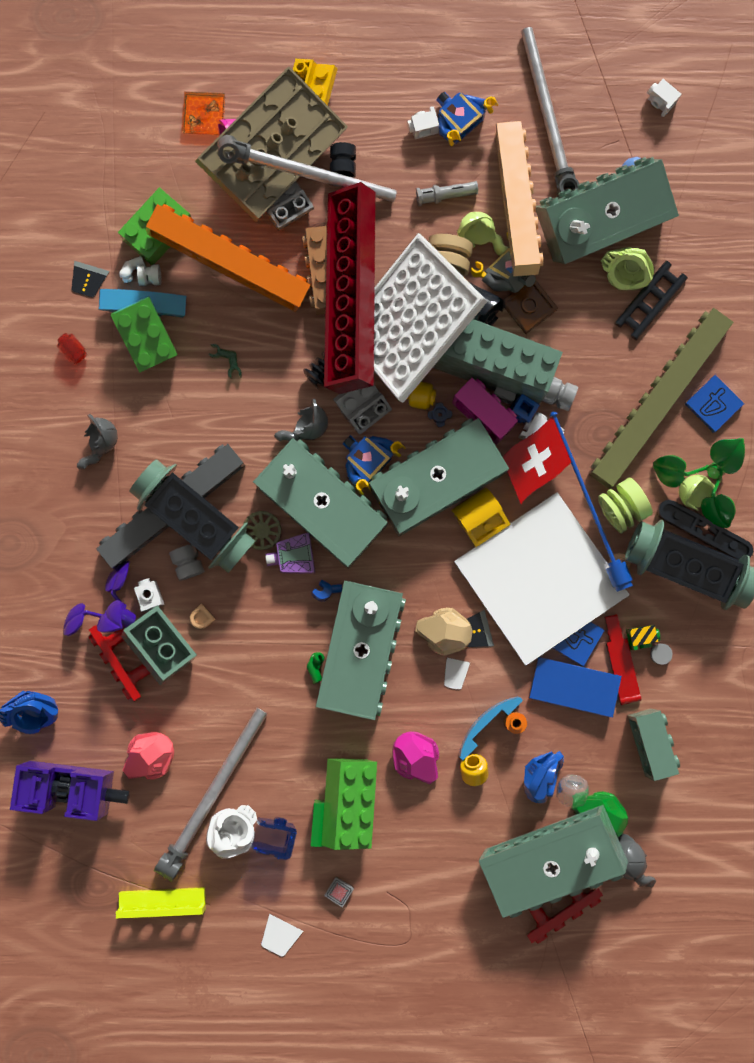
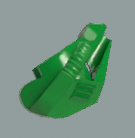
[571,791,628,837]

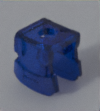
[251,817,297,860]

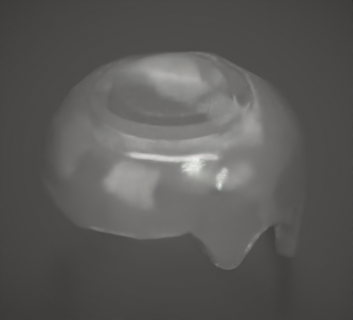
[556,774,590,808]

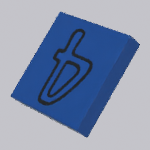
[685,375,744,433]
[552,622,605,666]

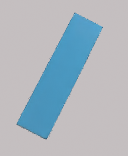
[98,289,186,318]

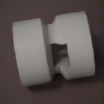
[542,377,578,411]
[169,544,205,581]

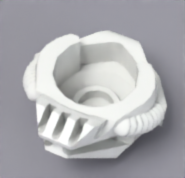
[206,805,257,859]

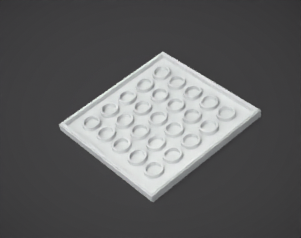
[374,233,488,402]

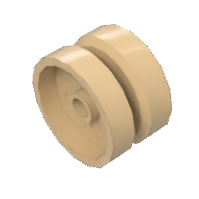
[428,234,473,277]

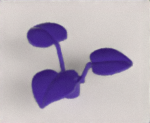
[63,561,136,636]

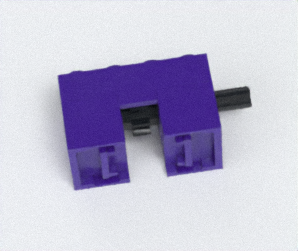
[10,761,130,821]

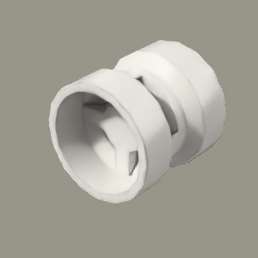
[137,264,161,286]

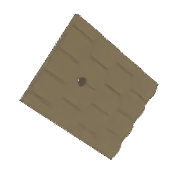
[195,66,348,222]

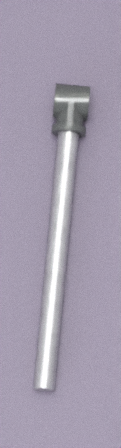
[521,27,579,197]
[217,135,397,202]
[154,708,268,882]

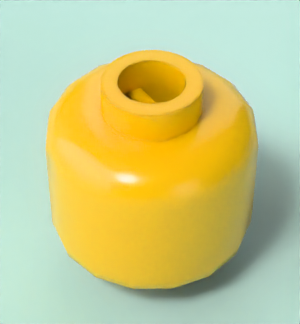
[407,382,436,410]
[460,754,489,786]

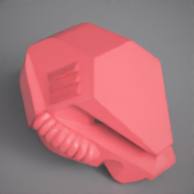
[122,732,174,780]

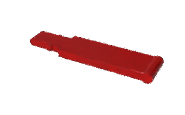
[604,614,642,705]

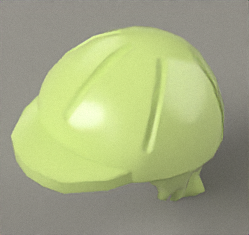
[457,212,508,256]
[679,474,715,511]

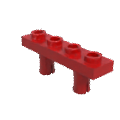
[88,625,151,702]
[526,888,603,944]

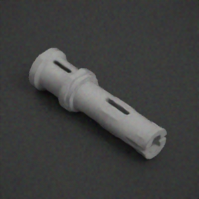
[416,181,478,206]

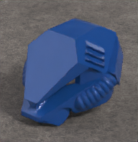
[0,691,58,734]
[524,751,564,803]

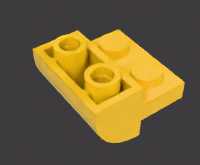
[293,59,338,106]
[451,487,511,547]

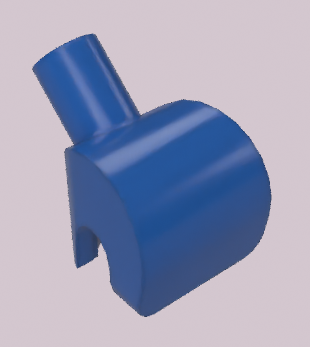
[312,580,342,602]

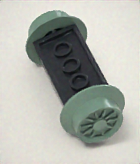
[129,459,255,573]
[625,520,754,610]

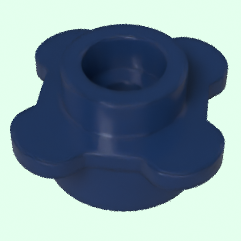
[428,402,452,427]

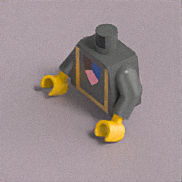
[471,232,536,293]

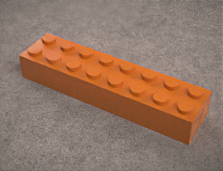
[146,204,310,313]

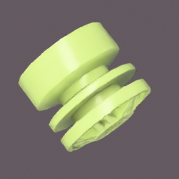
[598,478,653,533]

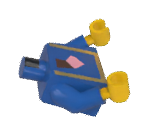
[436,92,498,146]
[342,435,406,495]

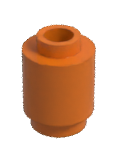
[504,711,527,734]

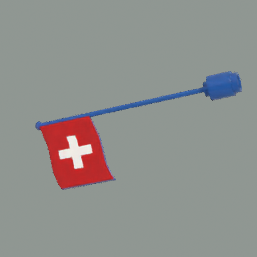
[503,412,633,592]

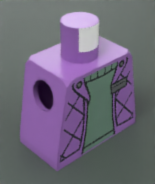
[266,533,315,574]

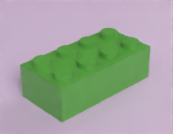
[322,759,377,850]

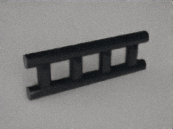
[615,261,688,340]

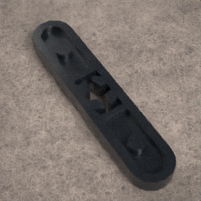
[657,500,754,560]

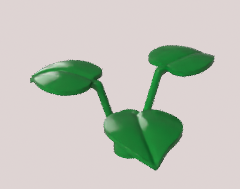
[653,438,745,528]

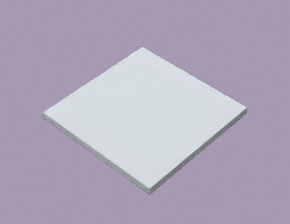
[454,492,629,666]

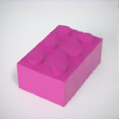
[452,378,518,445]

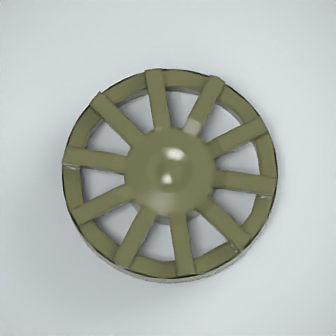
[243,511,281,550]

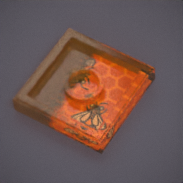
[182,91,226,135]

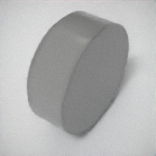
[650,644,673,665]

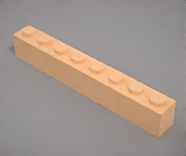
[495,121,543,276]

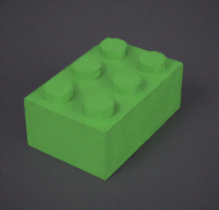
[118,187,192,265]
[111,296,177,373]

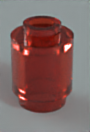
[57,333,88,364]

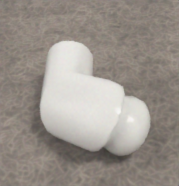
[119,256,145,283]

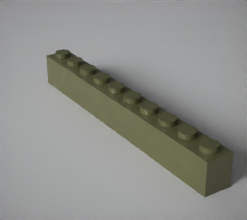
[589,308,734,489]

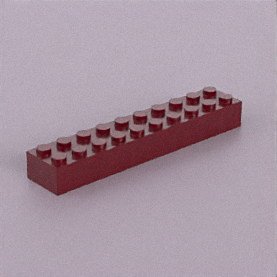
[324,182,376,394]

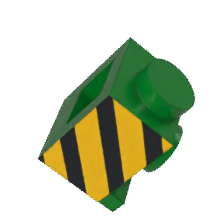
[626,625,661,650]

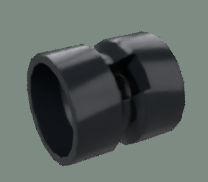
[330,142,356,178]

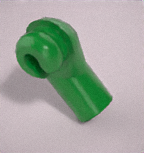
[306,652,325,684]

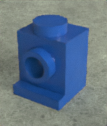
[510,394,540,423]

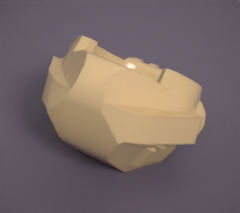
[415,607,473,656]

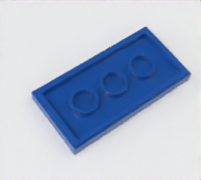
[529,657,622,718]

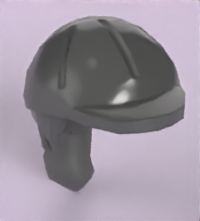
[274,399,328,441]
[77,414,118,470]
[618,834,656,888]

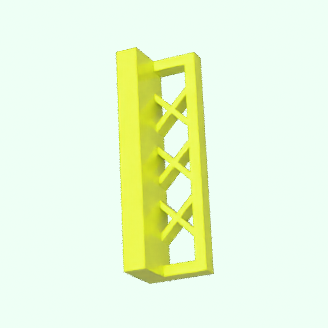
[116,887,206,919]

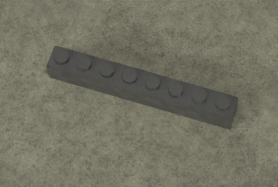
[96,444,245,569]

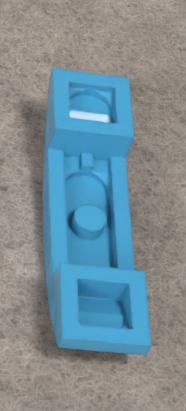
[459,696,523,760]

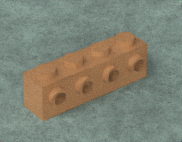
[302,226,327,315]

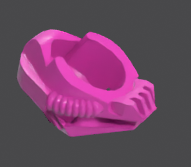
[392,731,439,785]

